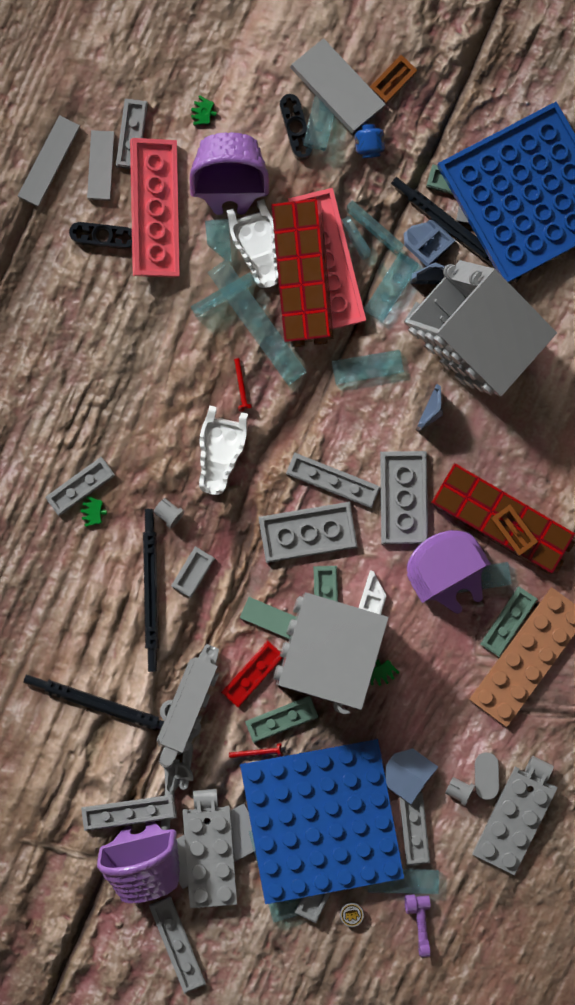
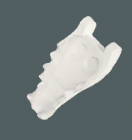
[226,199,279,288]
[199,406,248,495]

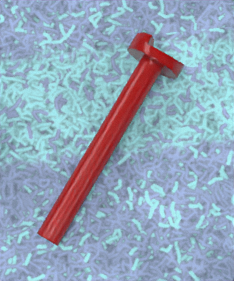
[234,358,252,412]
[229,743,283,758]

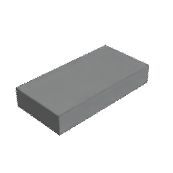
[171,546,215,598]

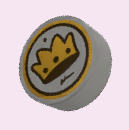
[340,903,364,927]

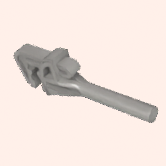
[160,743,193,830]

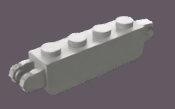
[157,644,219,768]

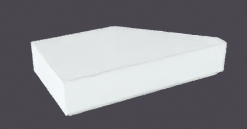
[359,570,386,615]

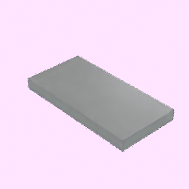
[290,38,386,134]
[380,451,428,544]
[258,502,357,563]
[176,803,255,889]

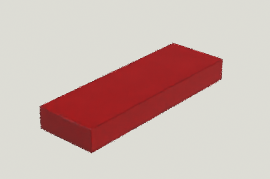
[221,640,283,708]

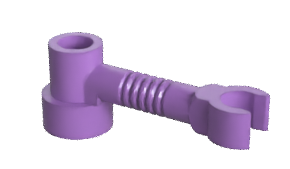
[404,894,430,957]

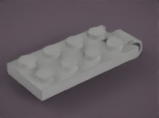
[472,756,558,875]
[183,789,237,908]

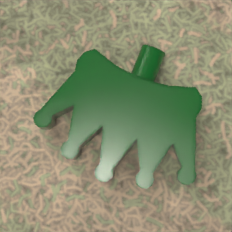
[191,95,217,126]
[81,496,107,527]
[370,659,399,686]

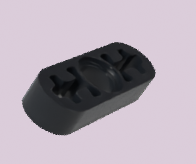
[280,94,313,160]
[69,222,132,250]

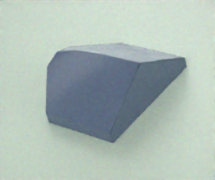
[404,220,456,266]
[410,262,445,284]
[416,384,443,431]
[386,748,438,805]

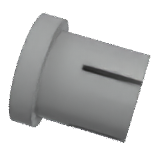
[154,498,185,529]
[445,777,476,806]

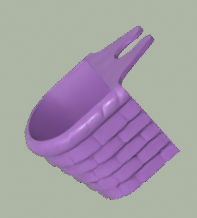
[189,132,269,215]
[407,530,491,614]
[97,821,180,903]

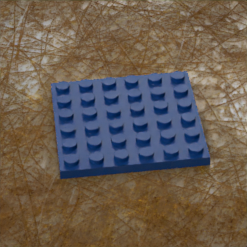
[437,102,575,283]
[240,739,404,905]

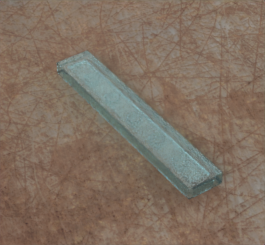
[207,259,307,386]

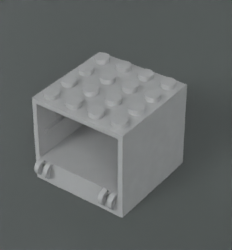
[405,260,557,396]
[273,592,389,714]

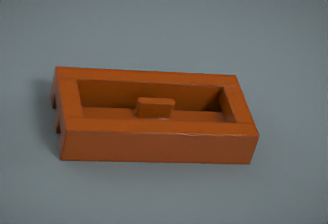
[370,55,417,104]
[491,505,538,556]

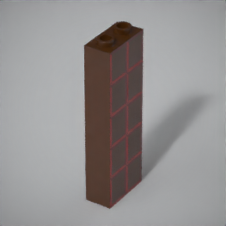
[271,198,334,347]
[430,463,575,575]

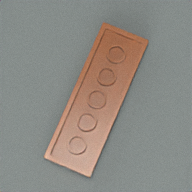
[469,587,575,727]

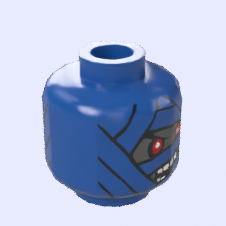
[355,124,386,158]

